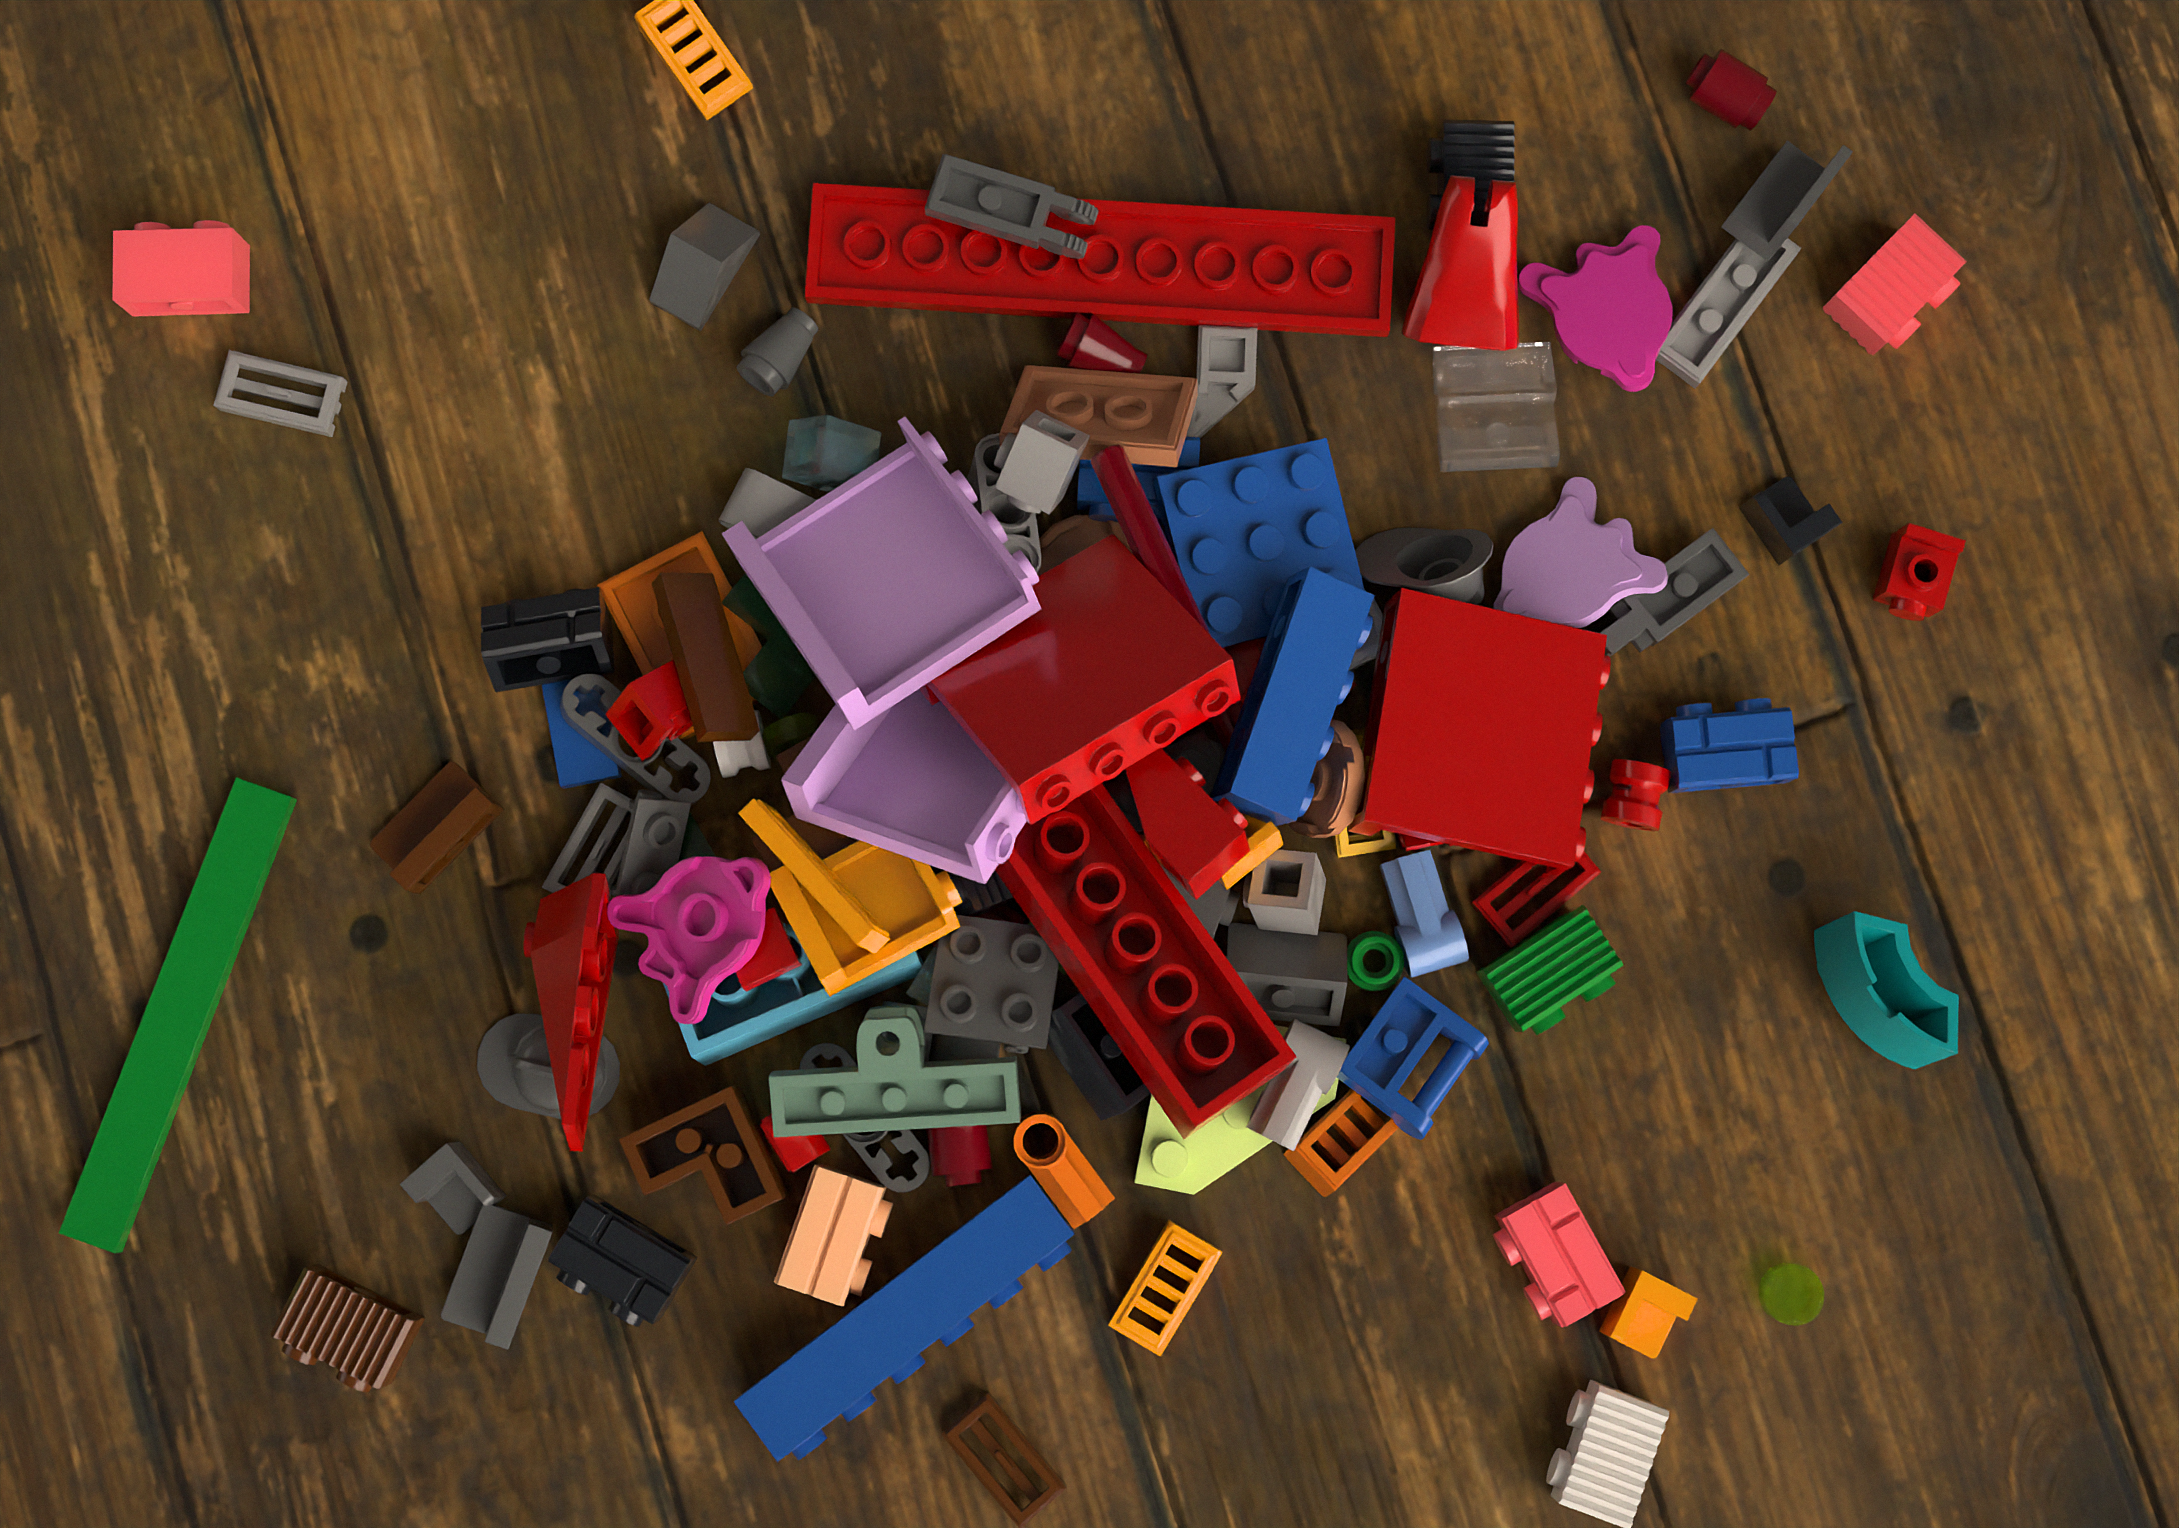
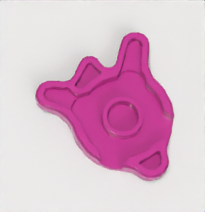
[1518,225,1673,392]
[607,856,771,1024]

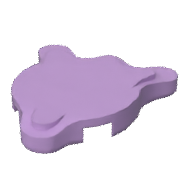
[1493,477,1668,628]

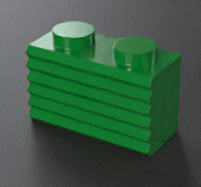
[1476,904,1623,1035]

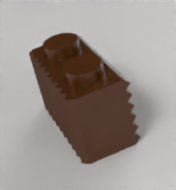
[270,1264,425,1393]

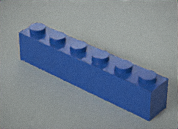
[734,1173,1075,1462]

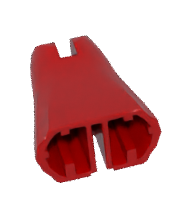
[1401,175,1519,351]

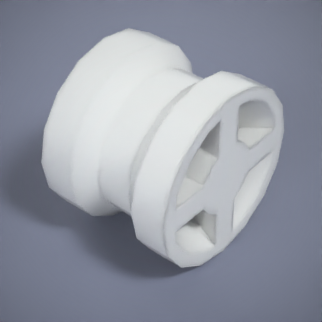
[713,710,771,778]

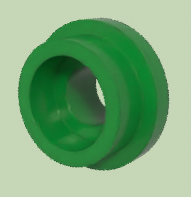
[1347,931,1404,991]

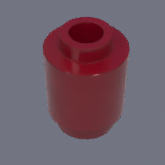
[1685,49,1777,131]
[926,1125,992,1187]

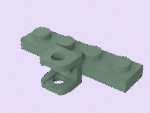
[769,1005,1021,1137]

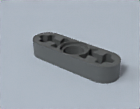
[560,674,711,806]
[799,1043,931,1192]

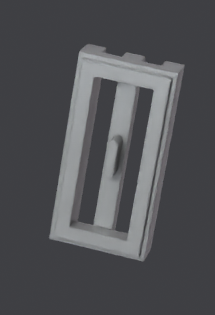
[214,350,348,437]
[542,783,632,893]

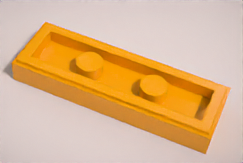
[738,798,890,954]

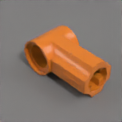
[1012,1111,1115,1230]

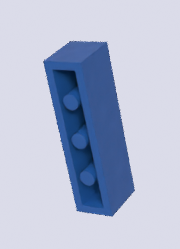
[1210,566,1375,826]

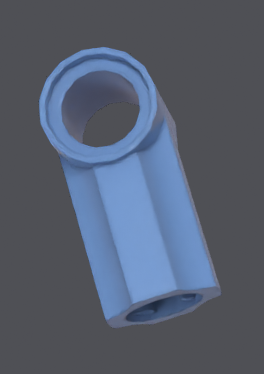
[1379,850,1469,978]

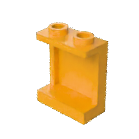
[770,840,962,997]

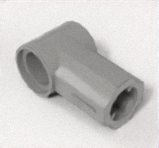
[1246,1018,1350,1151]

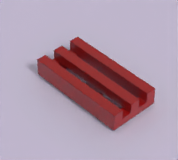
[1470,851,1601,949]

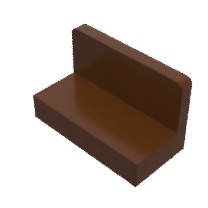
[370,762,505,894]

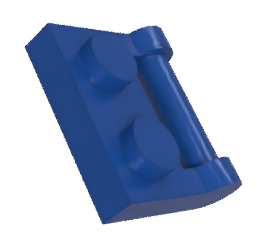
[1336,976,1489,1140]

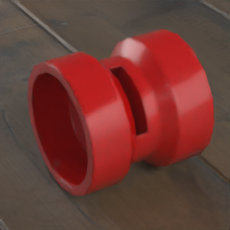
[1600,759,1671,832]

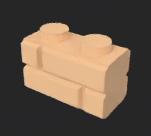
[774,1163,893,1306]

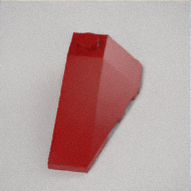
[523,873,619,1152]

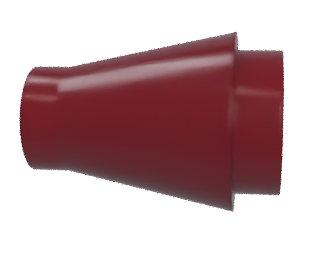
[1056,313,1148,374]

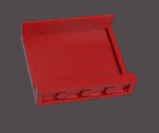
[920,534,1241,825]
[1348,588,1611,876]

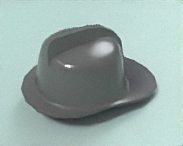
[1355,528,1493,605]
[477,1013,620,1119]

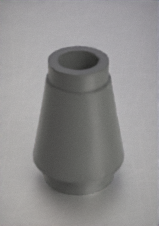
[737,308,819,397]

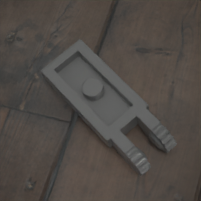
[925,154,1099,259]

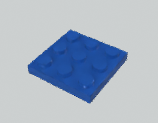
[1152,438,1370,648]

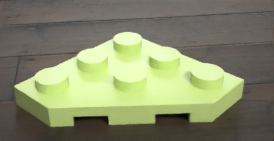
[1134,1025,1346,1195]

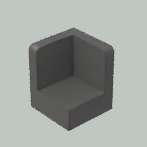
[400,1142,507,1235]

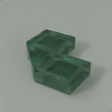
[722,573,816,720]

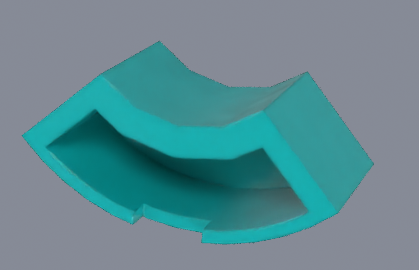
[1814,911,1959,1069]

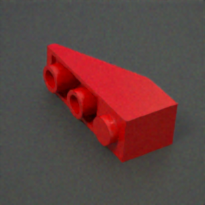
[1125,748,1250,900]

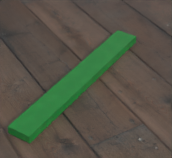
[59,777,297,1254]

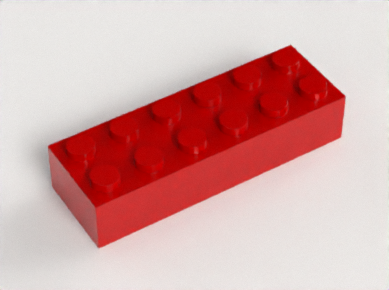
[995,783,1297,1139]

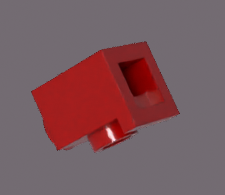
[1872,523,1966,621]
[605,659,693,761]

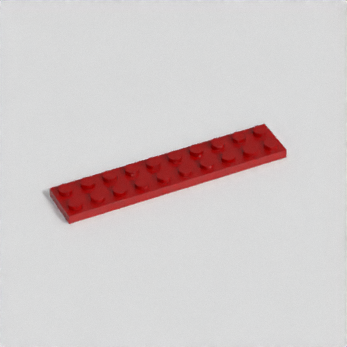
[805,183,1395,337]

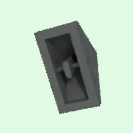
[649,203,760,332]

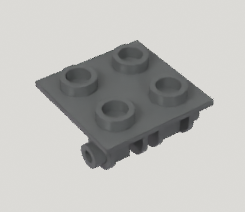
[924,915,1059,1054]

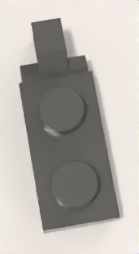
[1601,528,1750,657]

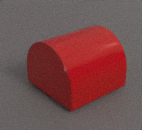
[760,1113,831,1174]

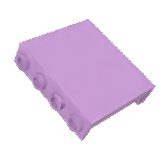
[722,417,1041,731]
[781,689,1027,884]

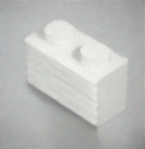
[1546,1380,1669,1528]

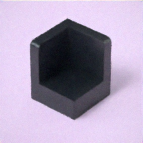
[1739,476,1843,565]

